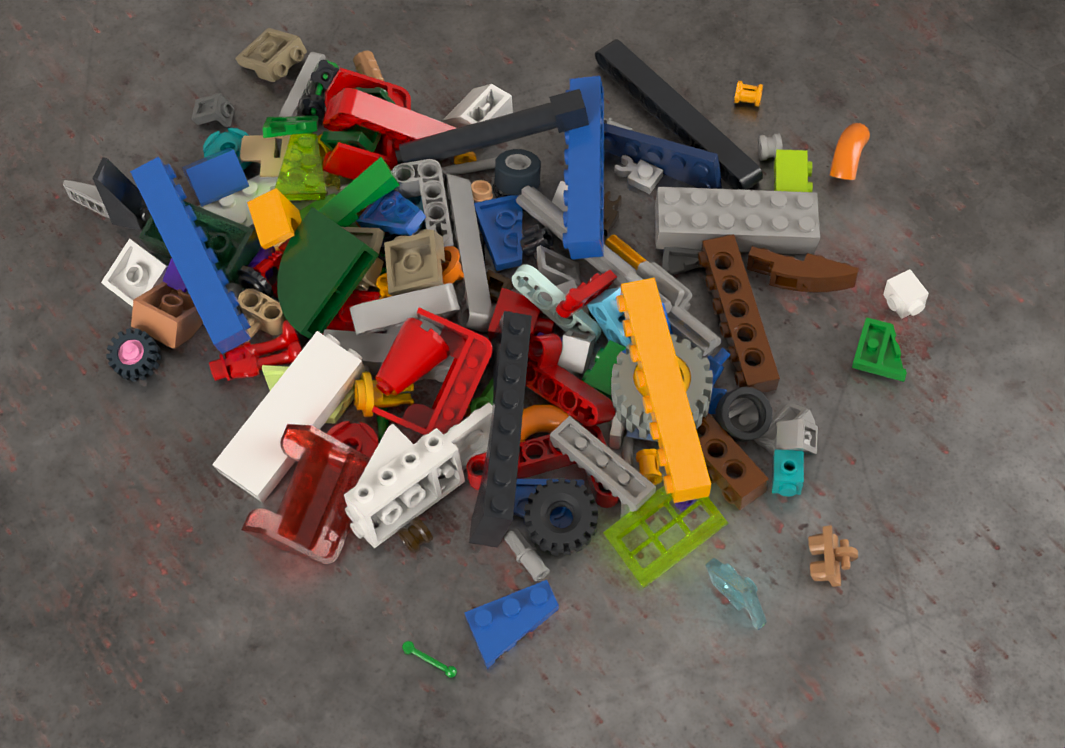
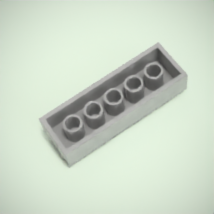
[655,187,820,255]

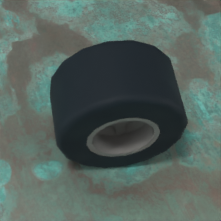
[494,149,541,196]

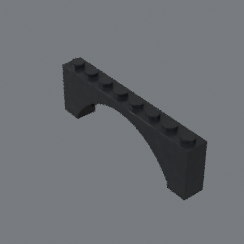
[469,311,532,548]

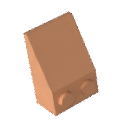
[131,282,203,349]

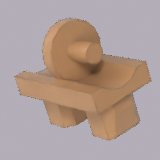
[808,525,858,587]

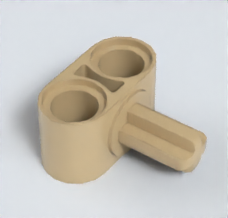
[238,289,287,342]

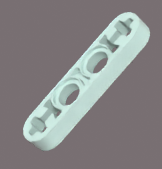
[512,264,601,342]

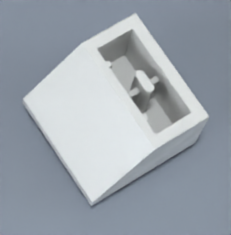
[442,84,513,128]

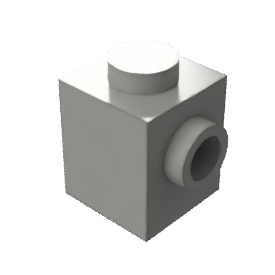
[557,329,596,375]

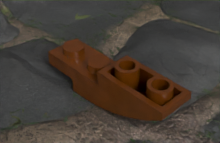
[747,246,859,292]

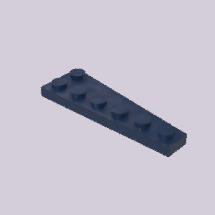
[604,123,722,189]

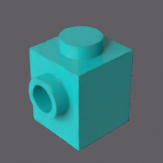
[772,449,804,497]

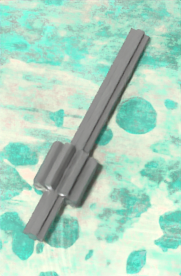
[516,185,721,357]

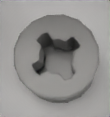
[757,133,783,161]

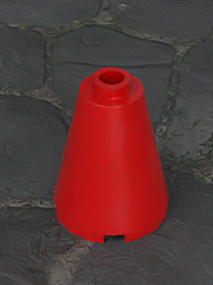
[375,317,450,396]

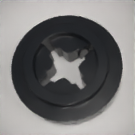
[236,265,274,298]

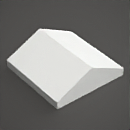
[101,239,168,307]

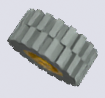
[611,334,713,442]

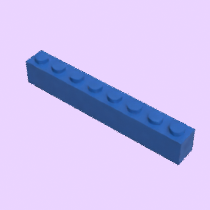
[563,76,604,259]
[130,157,251,354]

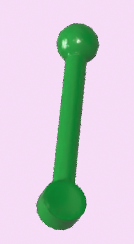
[402,641,457,678]

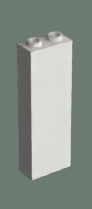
[213,331,365,503]

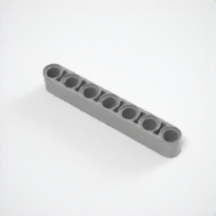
[442,174,493,332]

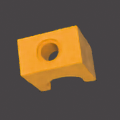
[247,188,302,250]

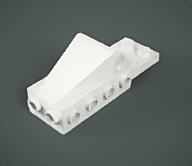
[344,403,493,548]

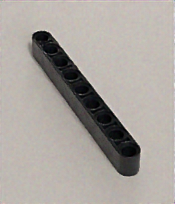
[595,39,763,190]

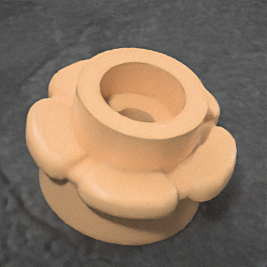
[471,180,493,203]

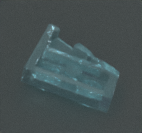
[706,558,767,630]

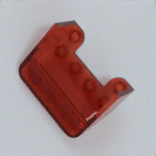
[241,424,370,564]

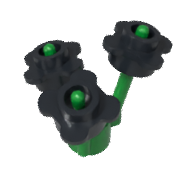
[302,60,339,119]

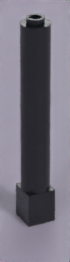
[395,89,589,164]

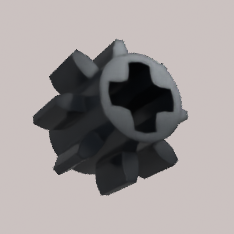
[520,224,554,260]

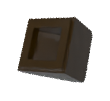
[486,269,514,303]

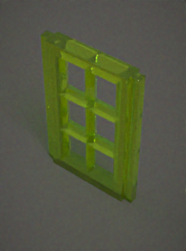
[603,486,729,588]

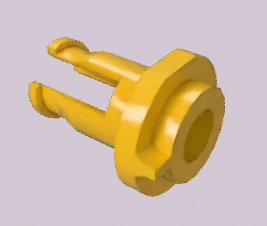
[354,372,414,417]

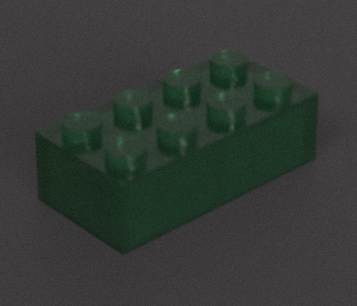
[139,200,261,285]

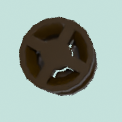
[397,517,433,554]

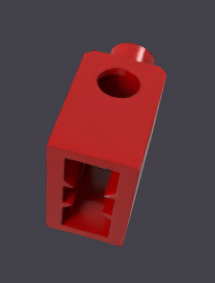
[488,288,555,342]

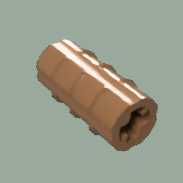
[353,51,384,81]

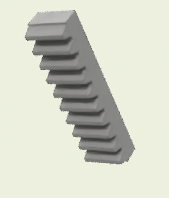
[550,416,656,512]

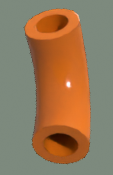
[830,123,870,180]
[520,405,576,442]

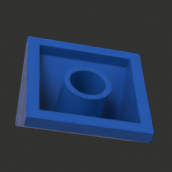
[182,148,249,207]

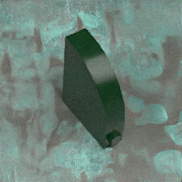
[277,207,380,340]

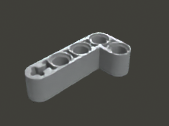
[392,159,454,247]
[350,283,460,336]

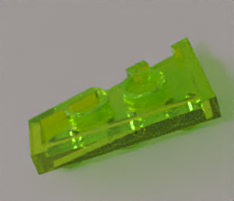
[275,134,326,200]

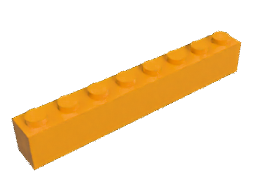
[616,277,711,503]

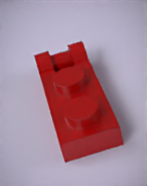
[556,270,617,318]

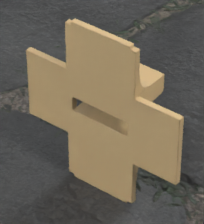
[240,120,316,177]

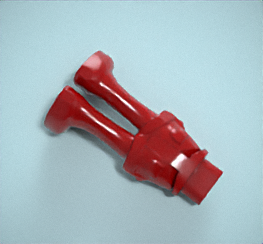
[209,320,302,381]

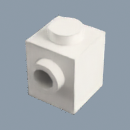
[883,269,929,319]

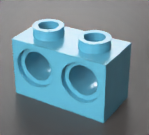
[587,287,631,347]

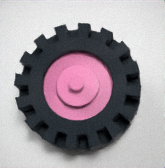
[106,328,161,381]

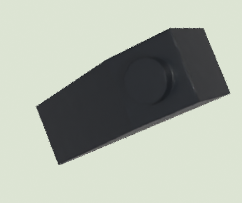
[93,157,151,230]

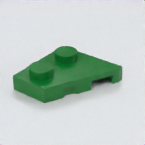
[263,116,319,138]
[852,317,907,382]

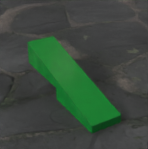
[319,157,400,227]

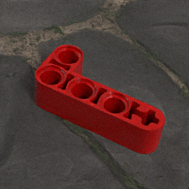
[525,333,616,427]

